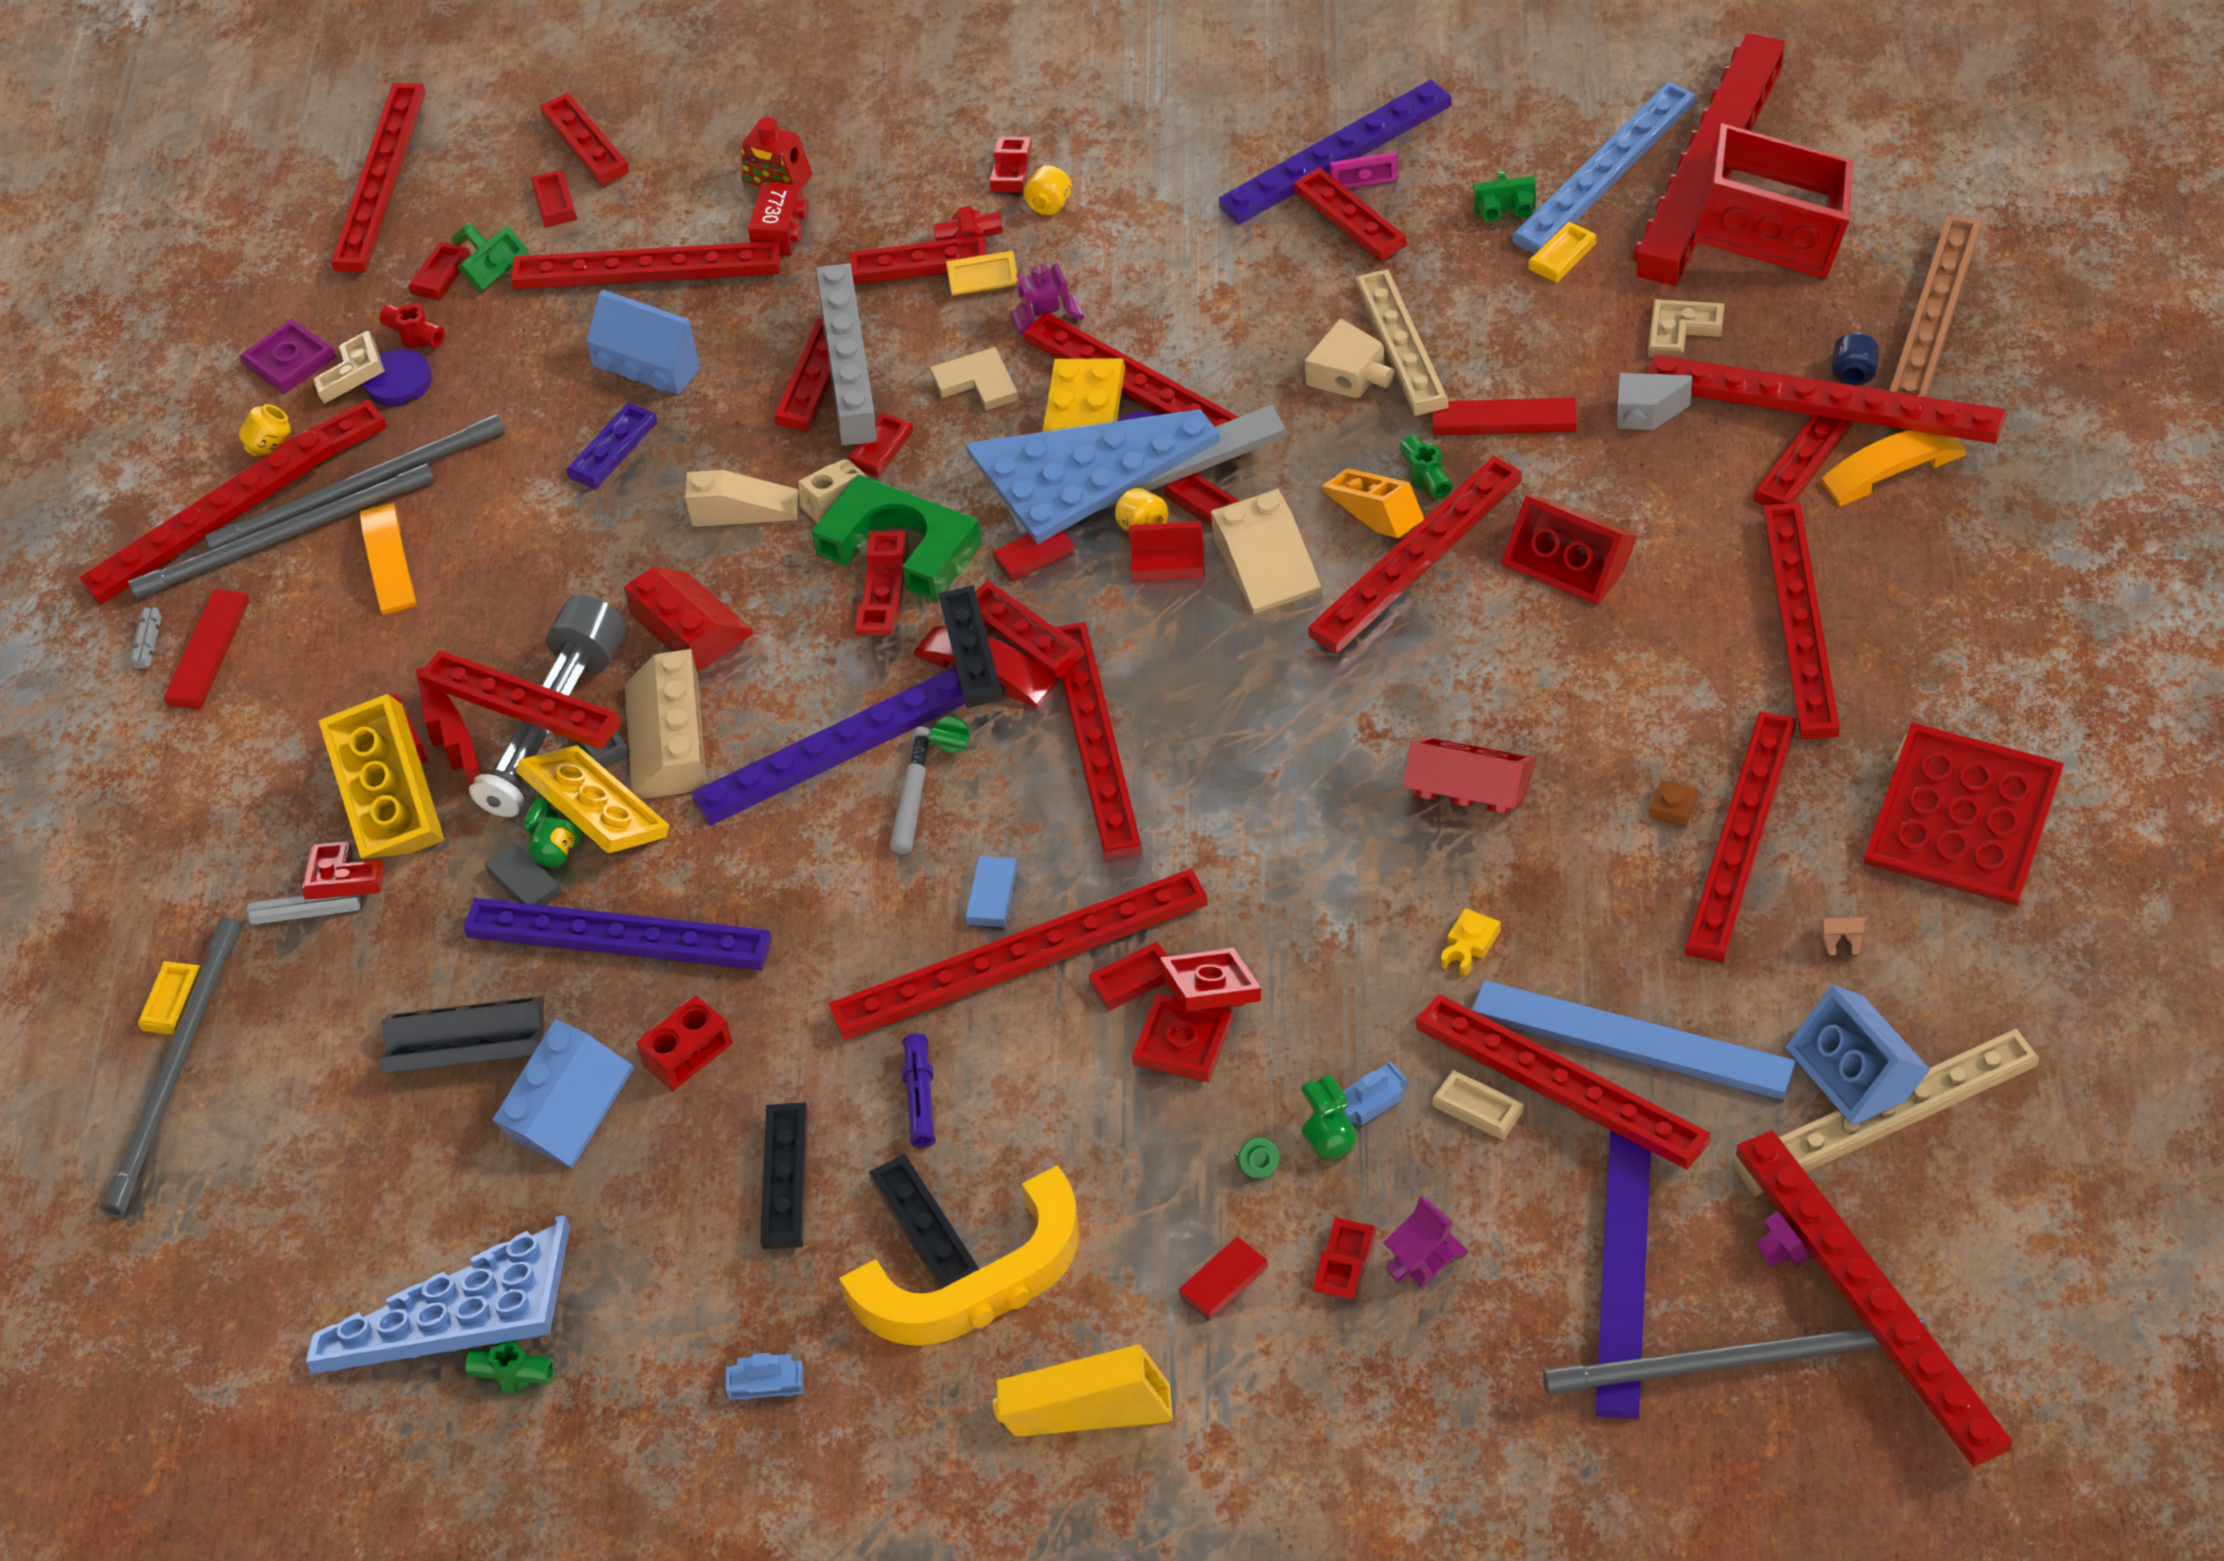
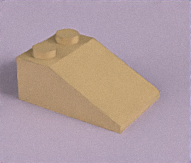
[1211,489,1322,614]

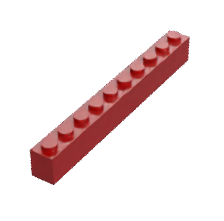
[1633,33,1785,286]

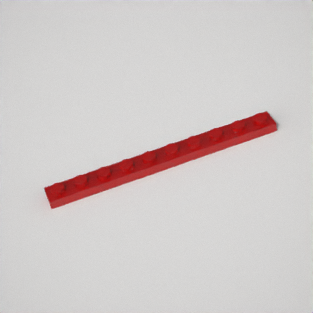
[1647,355,2006,444]
[828,868,1208,1041]
[1736,1129,2012,1468]

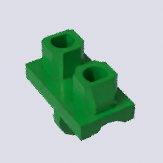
[1473,170,1536,222]

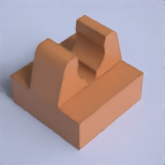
[1820,917,1865,957]

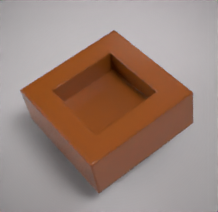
[1649,779,1698,827]

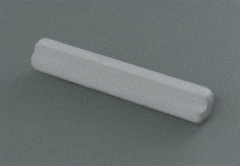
[247,895,361,925]

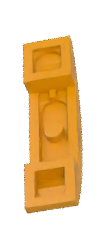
[1821,430,1967,506]
[360,502,417,615]

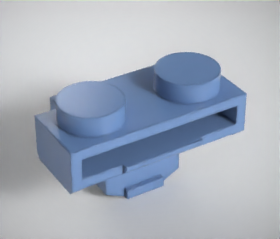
[1343,1062,1407,1126]
[726,1353,804,1400]

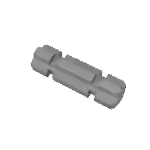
[129,607,162,669]

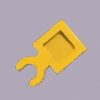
[1441,908,1501,977]

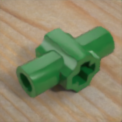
[1400,435,1452,499]
[465,1340,554,1394]

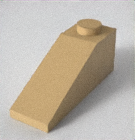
[685,470,799,527]

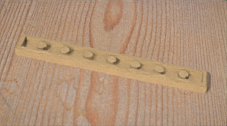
[1733,1028,2039,1197]

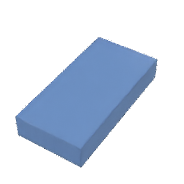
[966,856,1018,928]

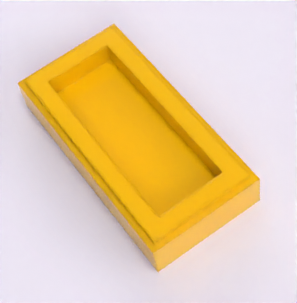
[1529,221,1597,283]
[946,251,1017,297]
[138,961,201,1035]

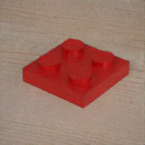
[1159,948,1262,1012]
[1132,993,1233,1082]

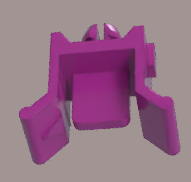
[1010,263,1084,335]
[1383,1196,1468,1289]

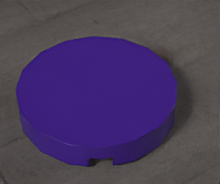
[363,350,432,406]

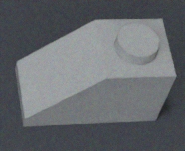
[1617,373,1692,430]

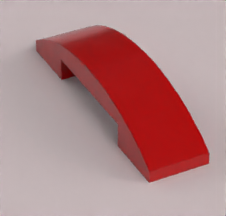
[855,531,906,636]
[914,626,1057,708]

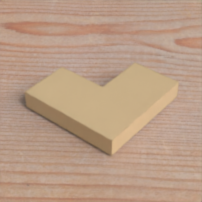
[1648,299,1725,359]
[314,330,384,404]
[930,347,1019,411]

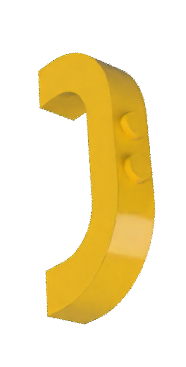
[839,1165,1080,1345]

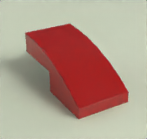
[990,136,1032,193]
[1312,1217,1377,1301]

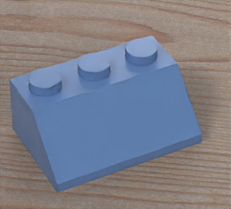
[587,290,700,395]
[1785,985,1930,1124]
[492,1019,634,1169]

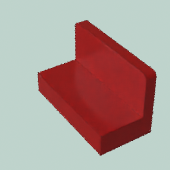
[1129,522,1205,581]

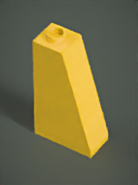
[993,1344,1173,1437]

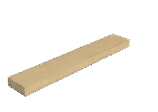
[1355,269,1449,416]

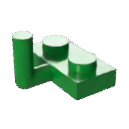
[451,224,529,293]

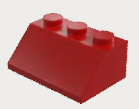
[1500,495,1638,604]
[624,567,753,672]
[1403,736,1537,814]

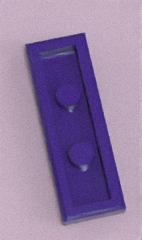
[566,402,658,490]

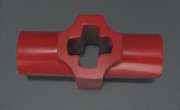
[933,206,1003,241]
[379,303,446,349]

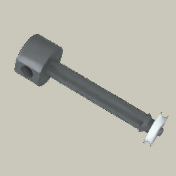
[468,595,627,818]

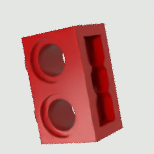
[636,995,733,1091]

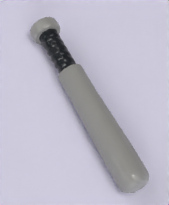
[890,727,932,855]

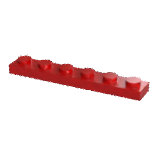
[419,649,622,750]

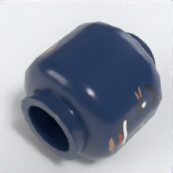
[1831,332,1880,386]

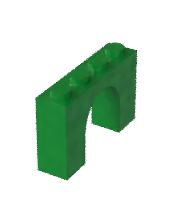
[811,474,982,602]

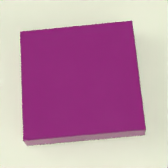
[239,318,336,394]

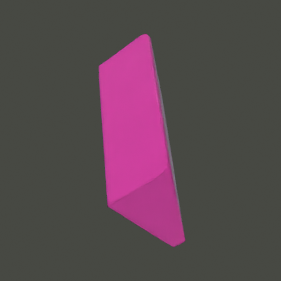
[1328,152,1398,188]

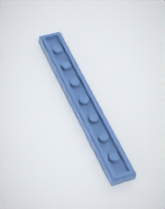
[1512,82,1696,254]
[1472,980,1796,1100]

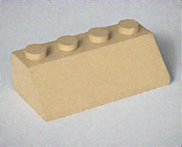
[624,649,707,800]

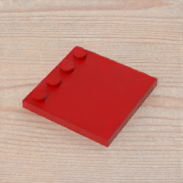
[1864,722,2064,906]

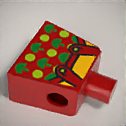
[741,117,812,189]

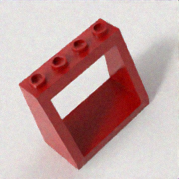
[1693,123,1853,279]

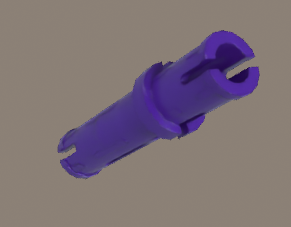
[902,1033,936,1148]

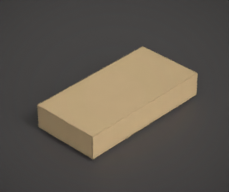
[1432,1070,1524,1140]

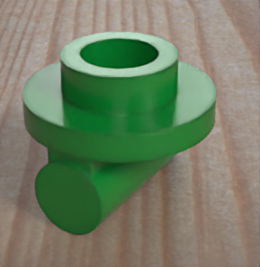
[929,716,971,753]
[1234,1137,1280,1178]

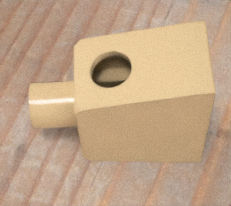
[1305,319,1395,398]

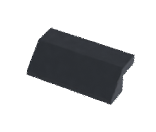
[379,996,544,1074]

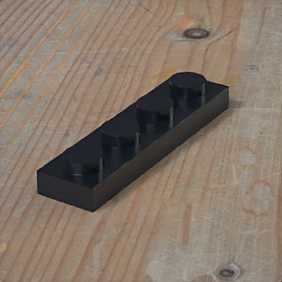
[938,585,1003,708]
[760,1102,808,1250]
[869,1153,979,1289]

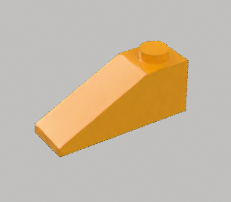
[1321,468,1424,538]

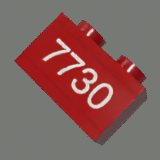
[748,183,809,256]

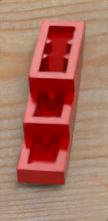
[416,667,482,787]

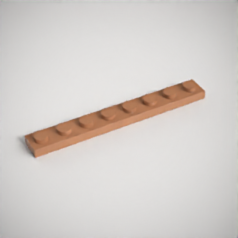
[1890,214,1982,397]

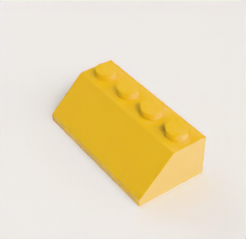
[318,694,445,860]

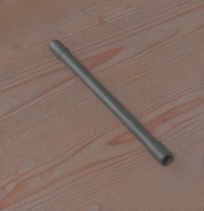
[204,414,505,550]
[128,463,435,601]
[101,917,241,1218]
[1543,1318,1928,1395]

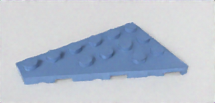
[966,409,1220,545]
[306,1215,570,1374]

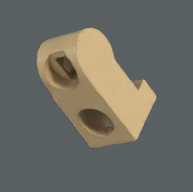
[799,459,868,523]

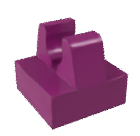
[1756,1211,1811,1268]

